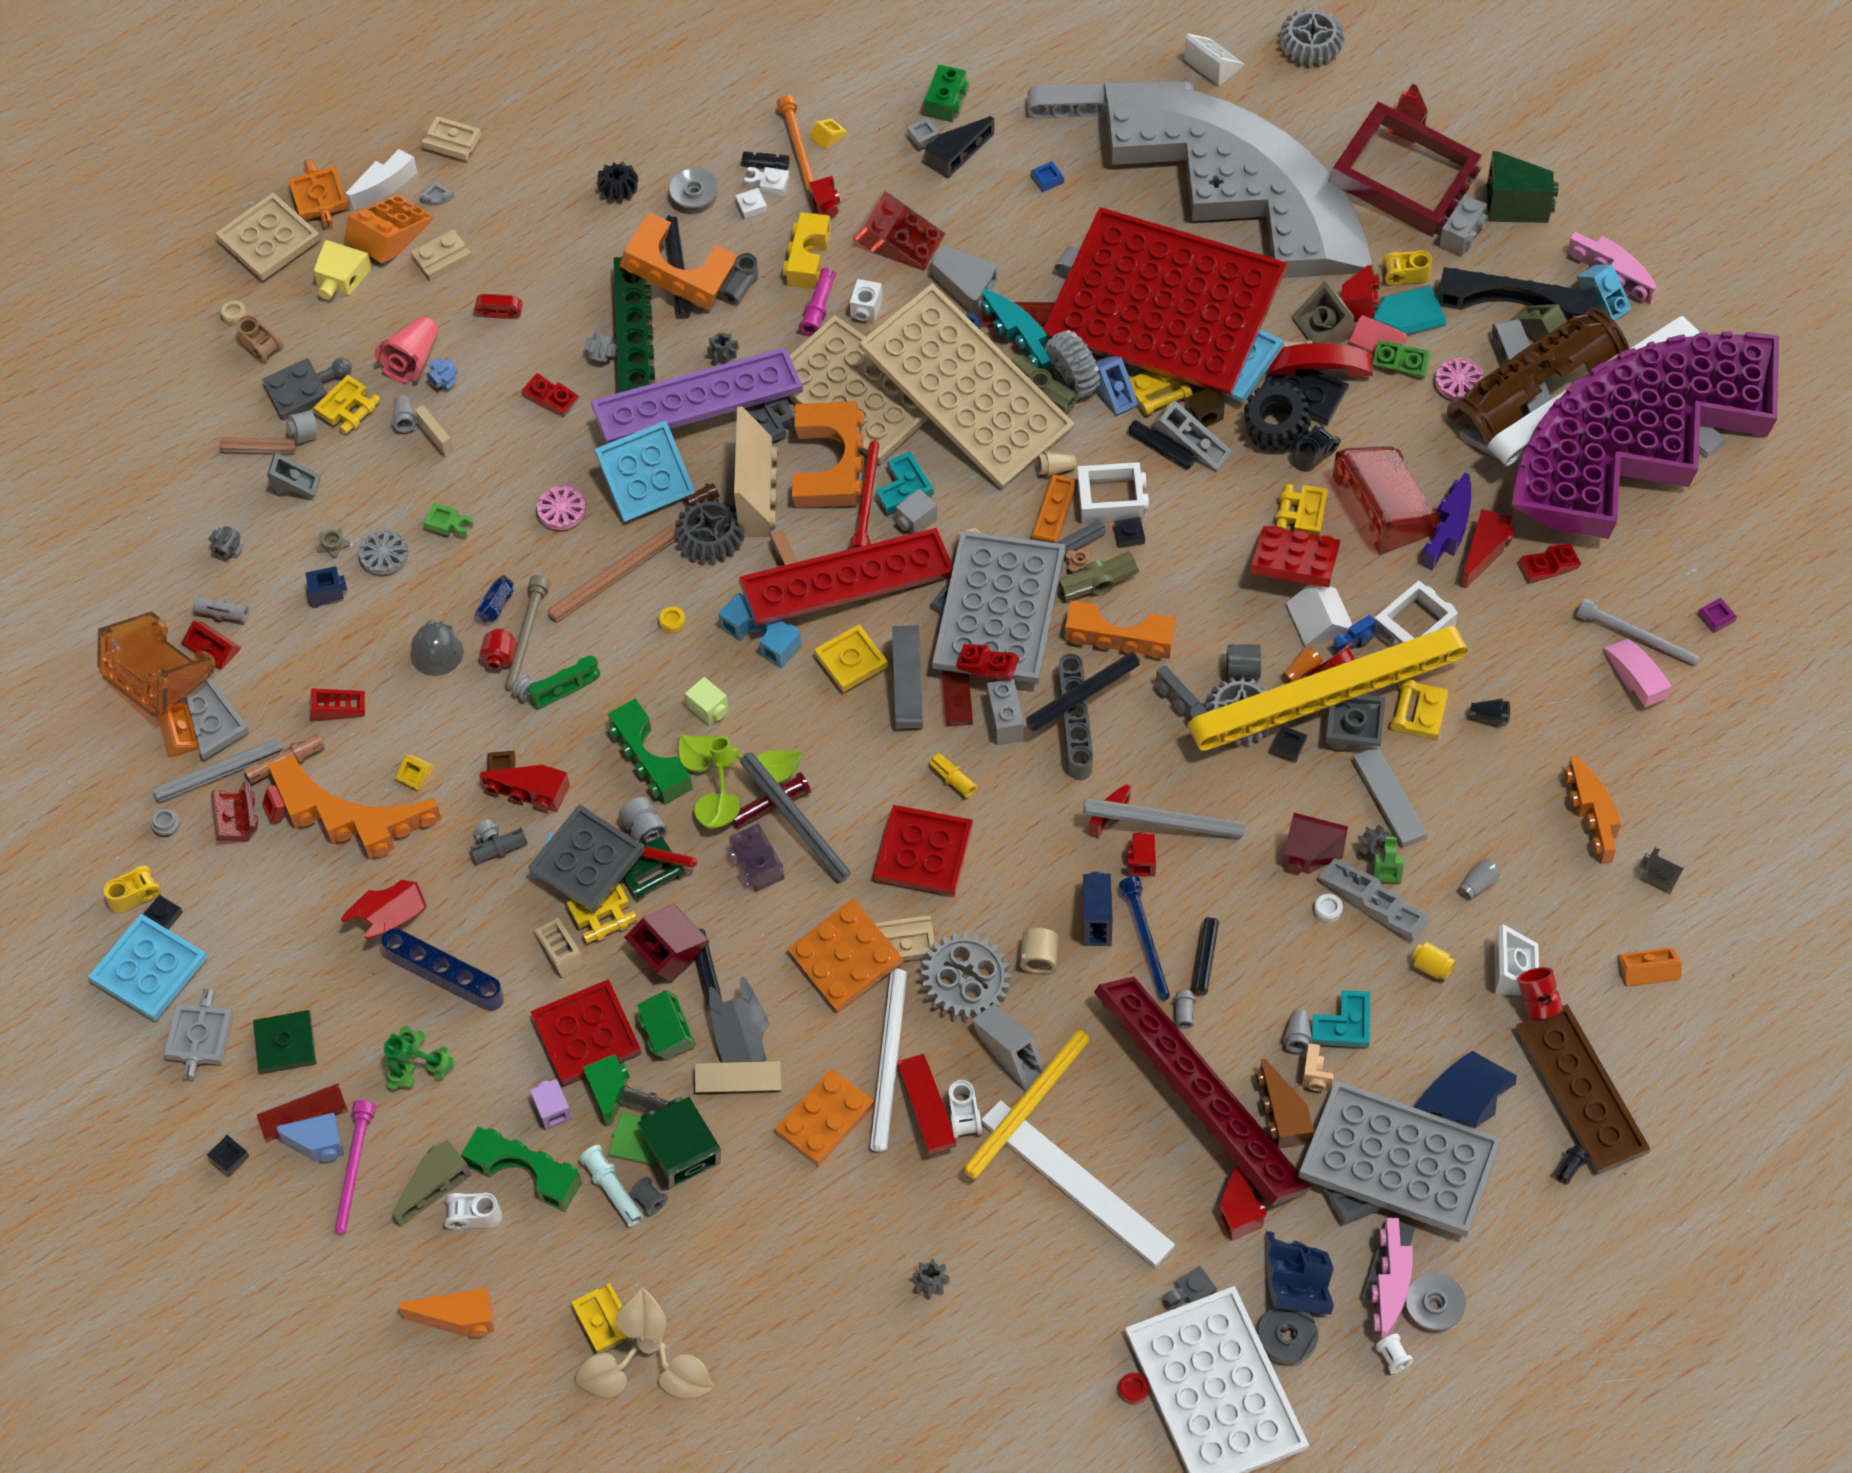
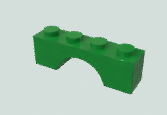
[607,698,693,805]
[461,1126,582,1212]

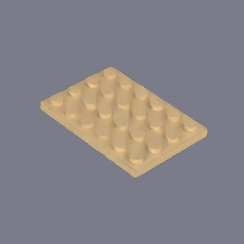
[787,315,929,464]

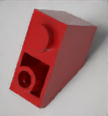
[1342,265,1380,319]
[1219,1167,1267,1241]

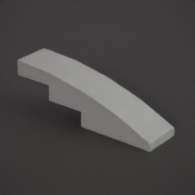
[1318,858,1430,941]

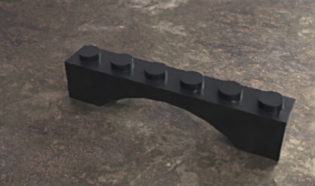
[1438,267,1595,321]

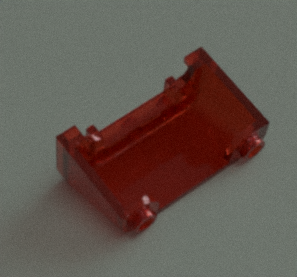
[1333,446,1440,555]

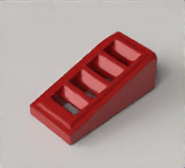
[309,688,365,721]

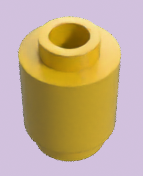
[1411,942,1456,980]

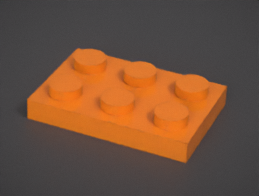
[775,1068,875,1167]

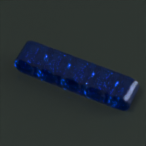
[382,928,504,1011]

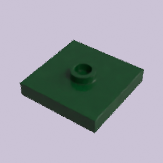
[253,1010,317,1074]

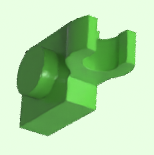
[1373,836,1404,883]

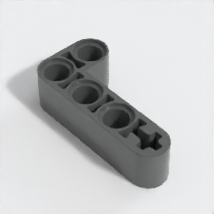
[892,625,923,729]

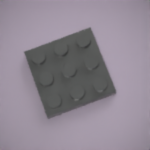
[528,804,645,913]

